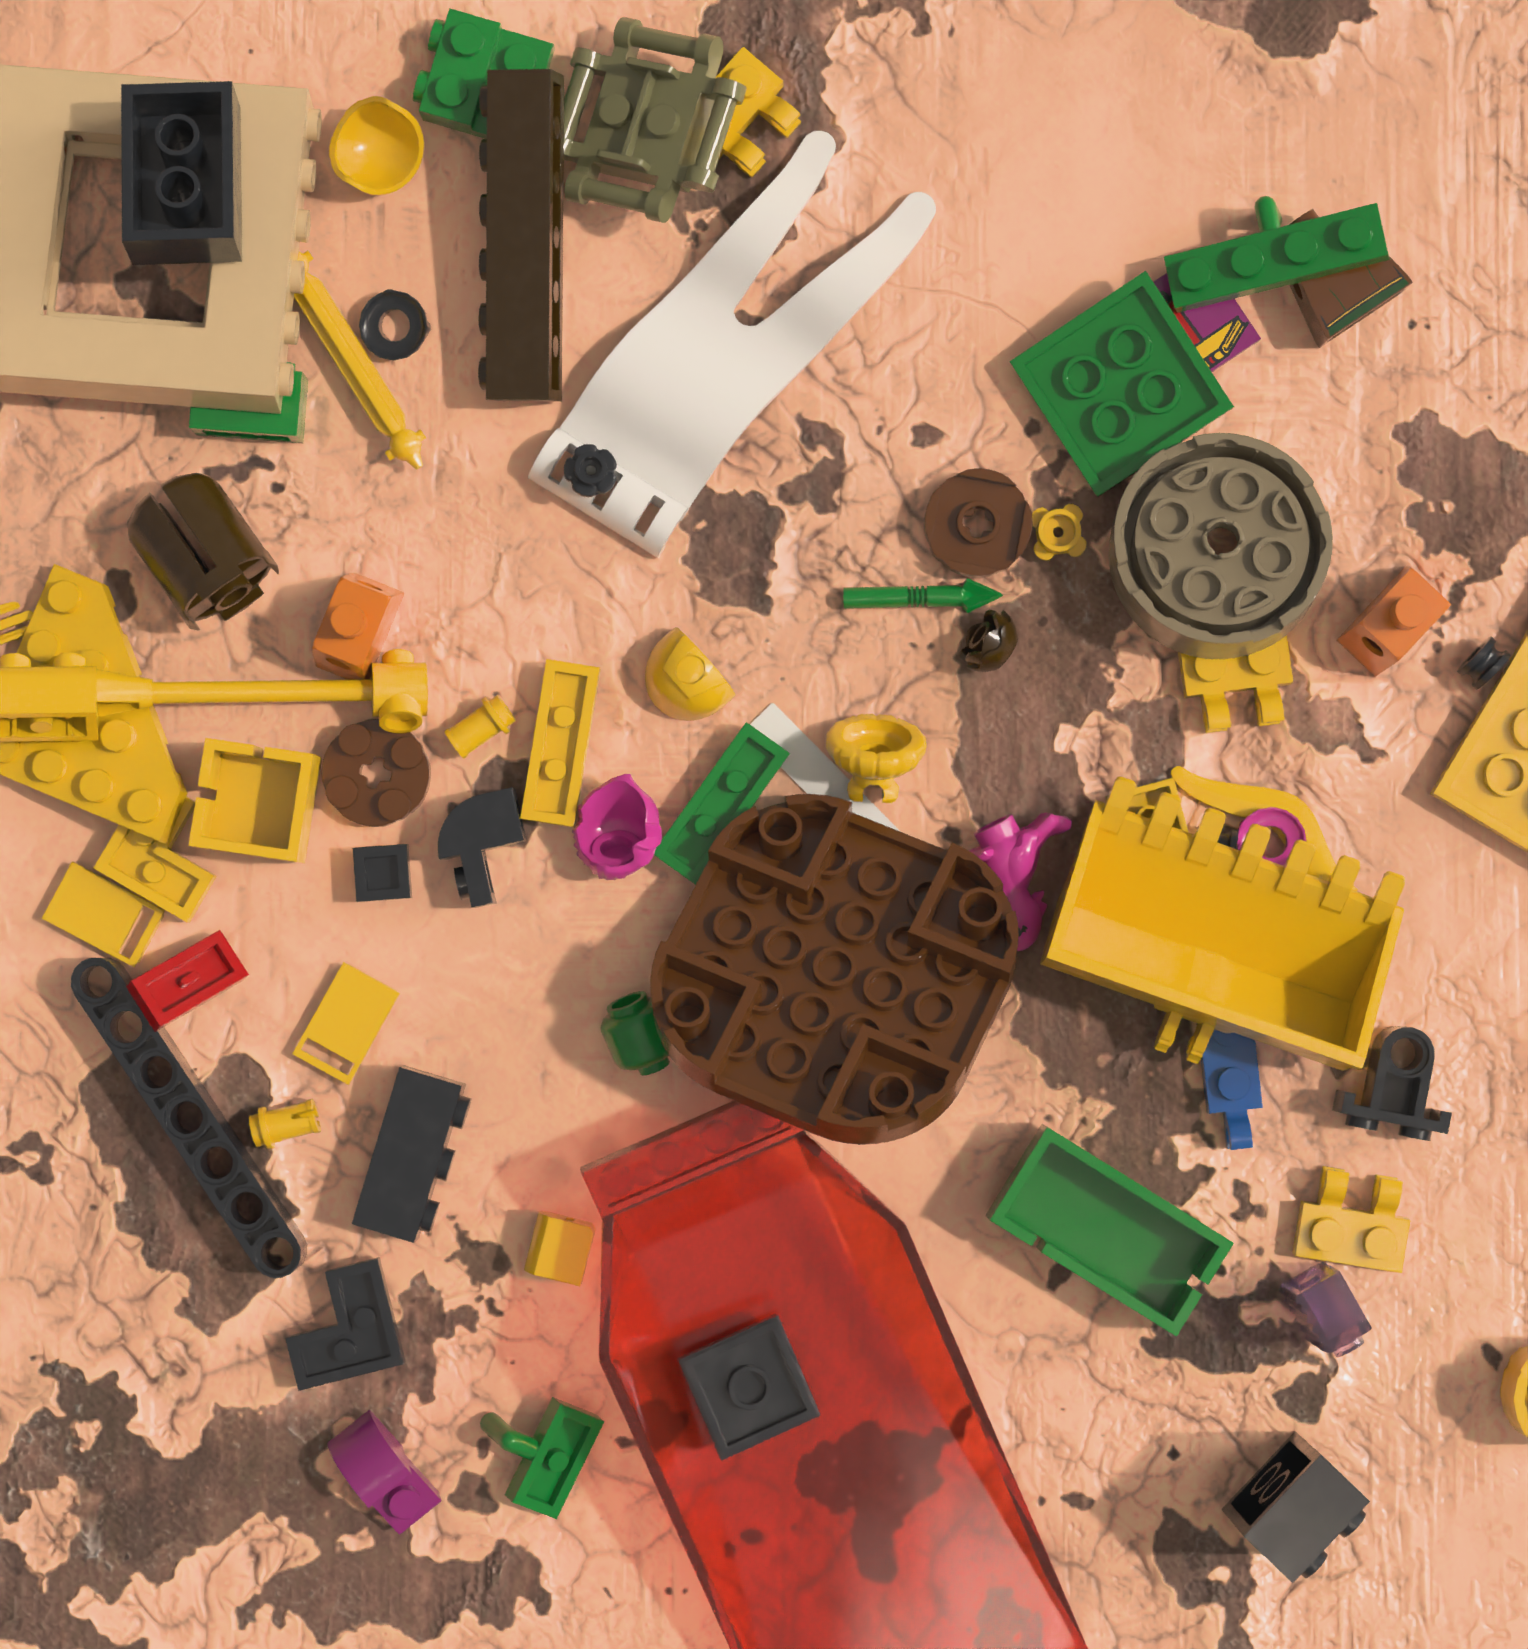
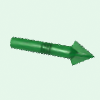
[843,578,1003,613]

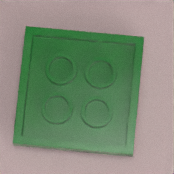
[1010,271,1235,497]

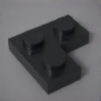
[285,1257,406,1391]

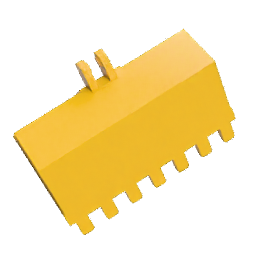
[1040,776,1405,1071]

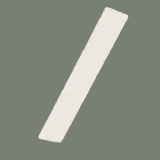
[750,703,901,832]

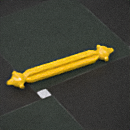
[294,250,426,470]

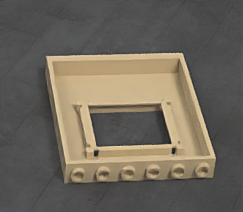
[0,64,322,414]

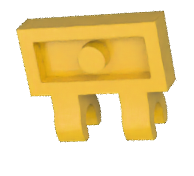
[715,47,801,178]
[1178,635,1293,734]
[1292,1166,1411,1273]

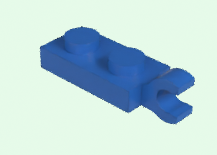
[1196,1023,1263,1150]

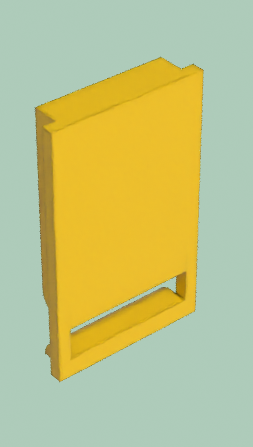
[41,861,165,967]
[292,962,400,1085]

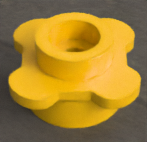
[1032,504,1087,561]

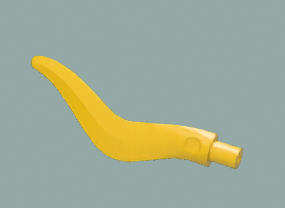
[1170,766,1358,891]

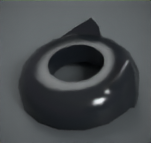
[359,289,431,360]

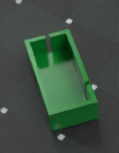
[986,1124,1234,1337]

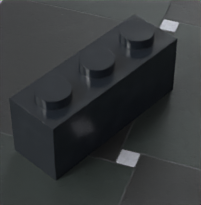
[352,1065,471,1243]

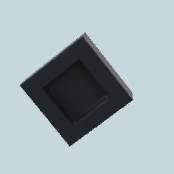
[353,844,412,902]

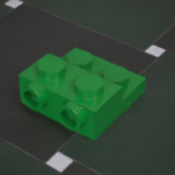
[413,8,555,139]

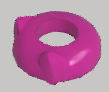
[1237,807,1307,866]

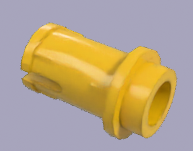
[444,695,516,759]
[249,1099,321,1149]

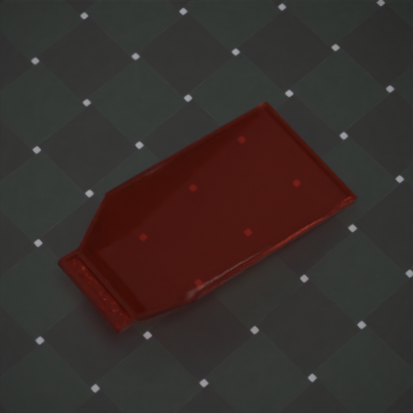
[580,1101,1088,1649]

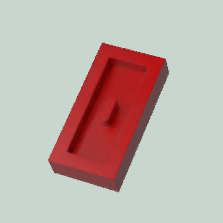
[126,930,249,1032]

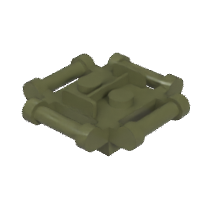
[564,17,747,223]

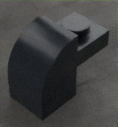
[438,787,527,908]

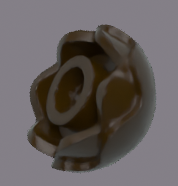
[958,610,1018,672]

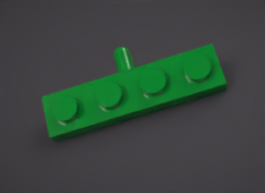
[1164,196,1390,313]

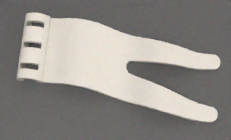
[528,131,936,558]

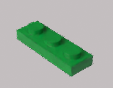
[654,722,790,885]

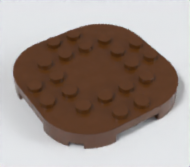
[650,794,1019,1145]

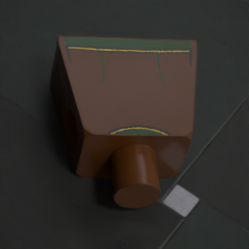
[1289,209,1413,348]

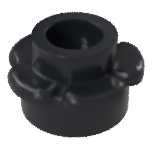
[564,444,617,497]

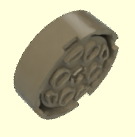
[1108,433,1333,659]

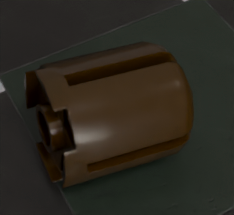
[127,472,279,631]

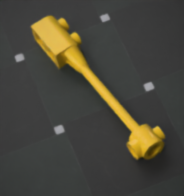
[0,649,428,742]

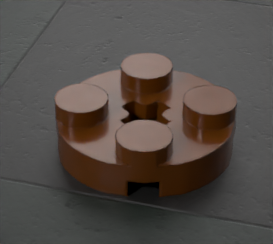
[924,468,1033,578]
[321,719,431,827]

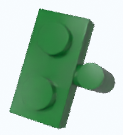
[480,1397,605,1519]

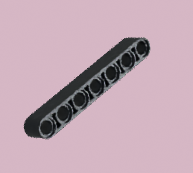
[71,958,307,1278]

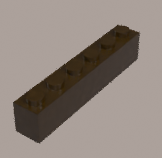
[478,69,564,402]

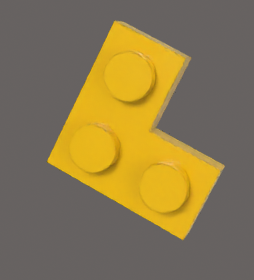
[94,796,217,923]

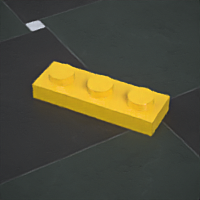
[520,659,601,828]

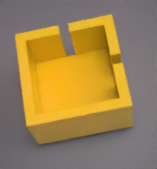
[188,738,321,863]

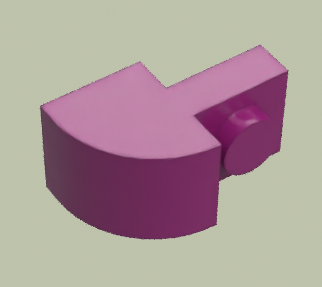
[327,1409,442,1535]

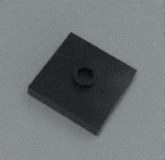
[677,1314,821,1461]

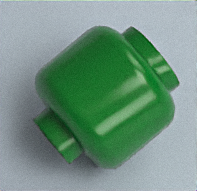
[600,991,670,1076]

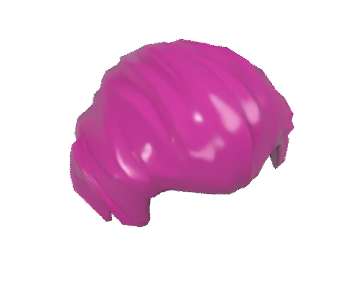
[572,773,662,880]

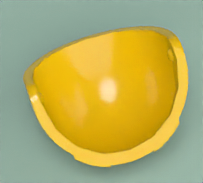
[329,96,424,195]
[645,627,736,721]

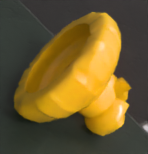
[826,714,927,803]

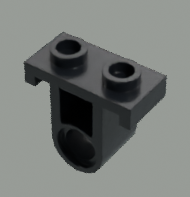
[1332,1026,1452,1141]

